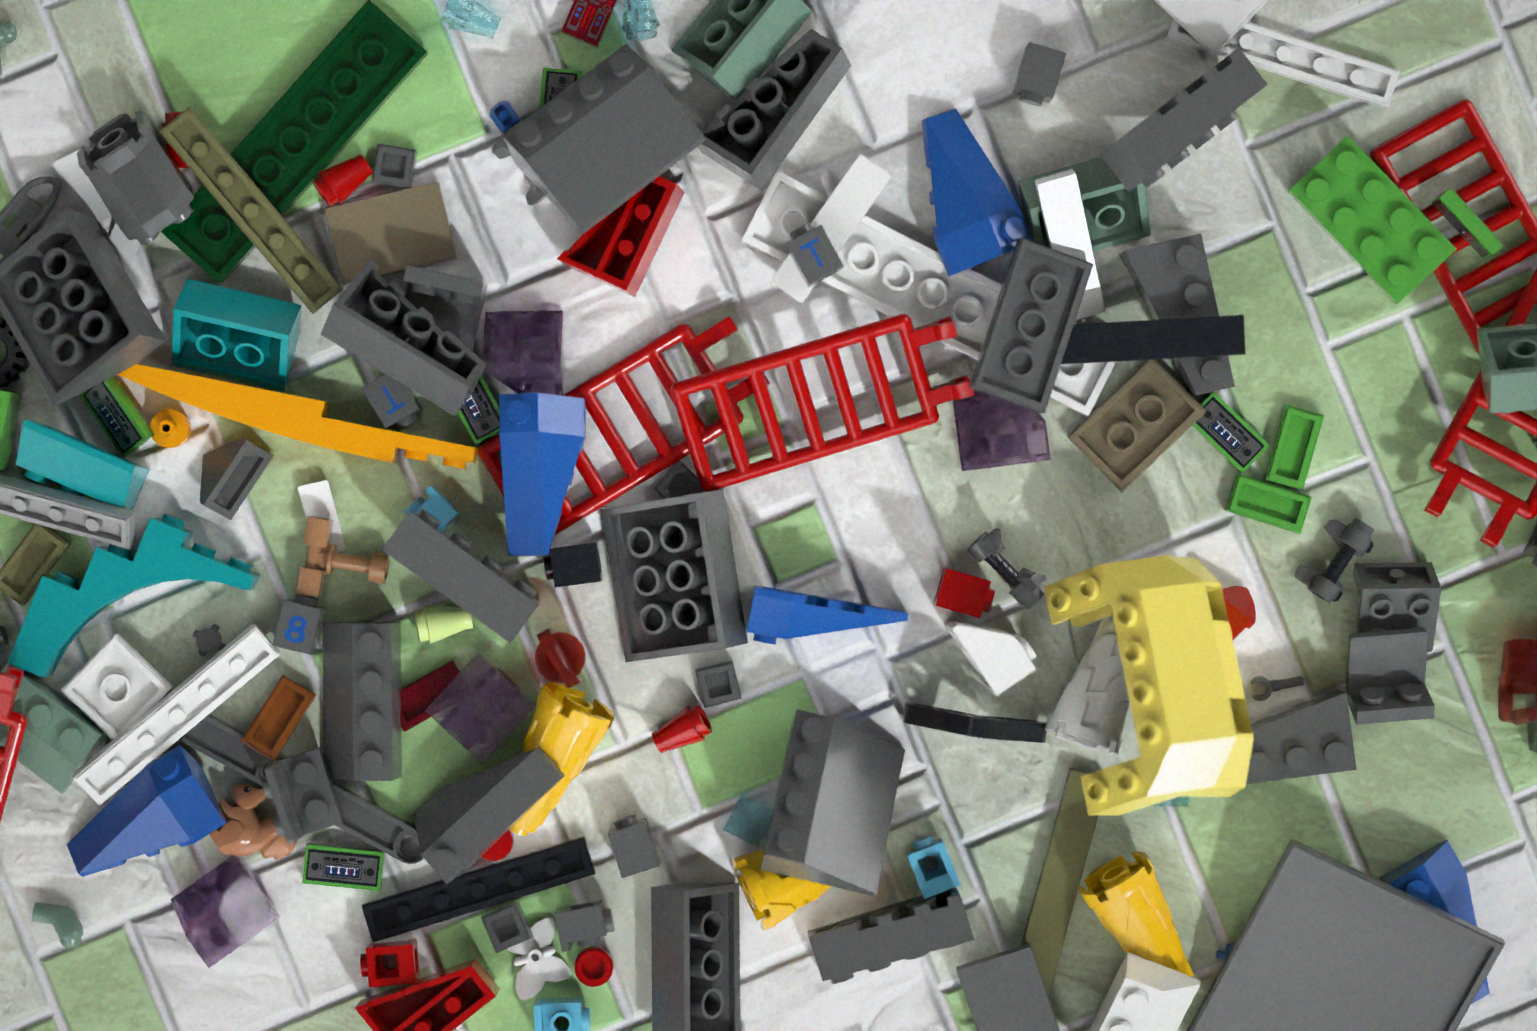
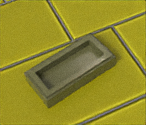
[0,524,71,606]

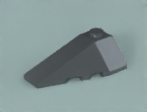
[413,746,566,884]

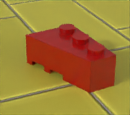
[557,176,685,297]
[355,958,500,1031]

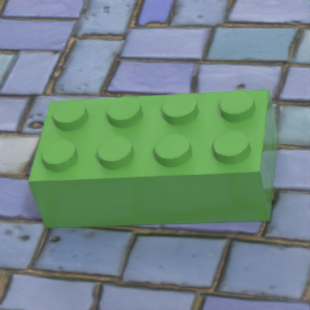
[1288,136,1457,304]

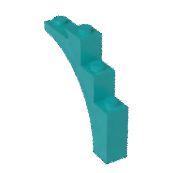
[7,513,260,678]

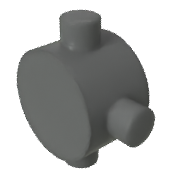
[192,624,225,656]

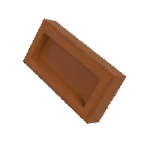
[241,675,316,762]

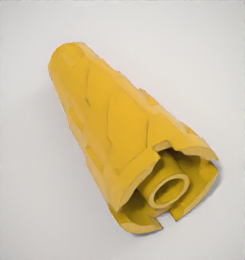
[509,682,615,836]
[732,843,887,931]
[1079,851,1195,977]

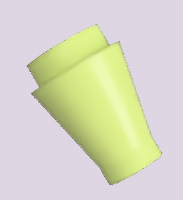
[414,606,473,644]

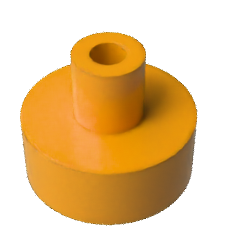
[150,409,191,448]

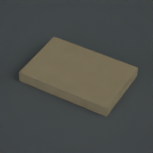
[325,182,457,285]
[1067,359,1206,493]

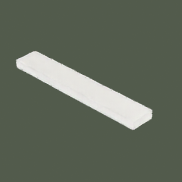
[1165,18,1400,109]
[72,623,280,805]

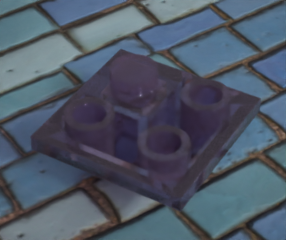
[482,310,564,396]
[953,391,1051,471]
[171,855,280,968]

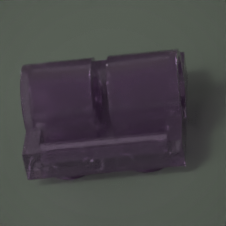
[425,653,536,764]

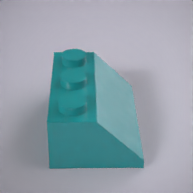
[172,279,302,392]
[16,419,150,510]

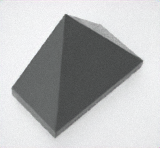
[200,437,274,520]

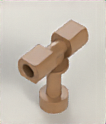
[295,516,390,597]

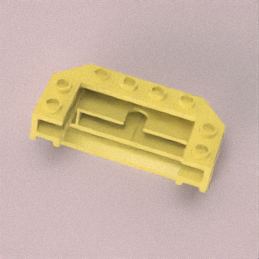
[1044,555,1253,816]

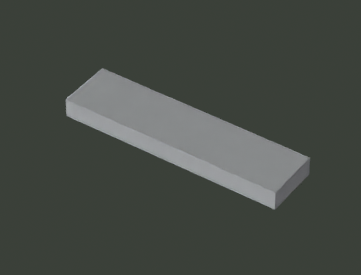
[0,474,135,549]

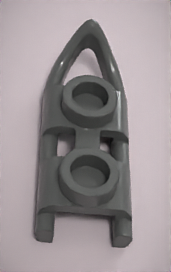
[0,176,61,263]

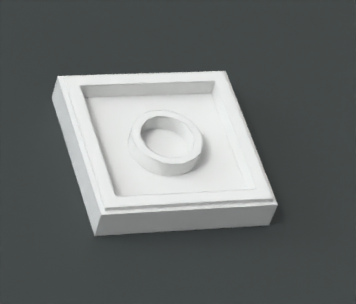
[61,633,174,740]

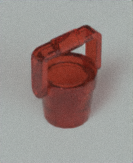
[535,627,586,690]
[1498,639,1537,725]

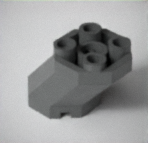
[77,111,194,245]

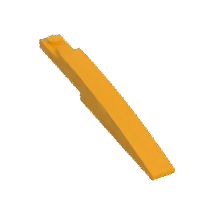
[117,364,478,469]

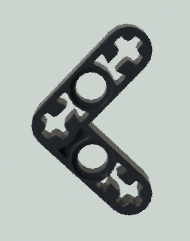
[902,703,1047,743]

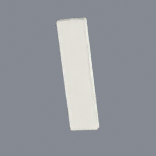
[770,154,892,305]
[1035,169,1106,321]

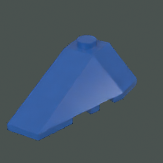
[922,109,1033,277]
[499,393,586,557]
[746,585,909,644]
[67,745,227,877]
[1379,840,1490,1004]

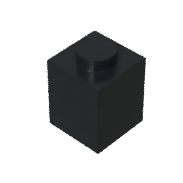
[544,542,603,587]

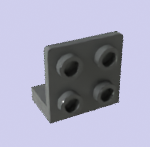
[403,265,488,351]
[1353,562,1441,652]
[1346,628,1435,725]
[261,747,344,844]

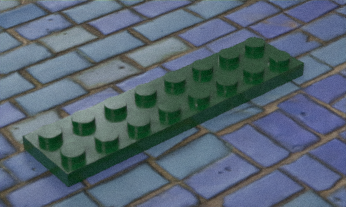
[161,0,429,285]

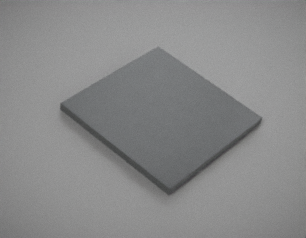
[1187,838,1505,1031]

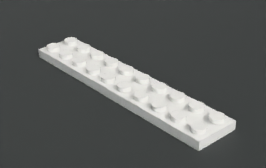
[742,171,1116,417]

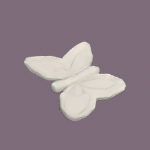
[507,917,572,1000]

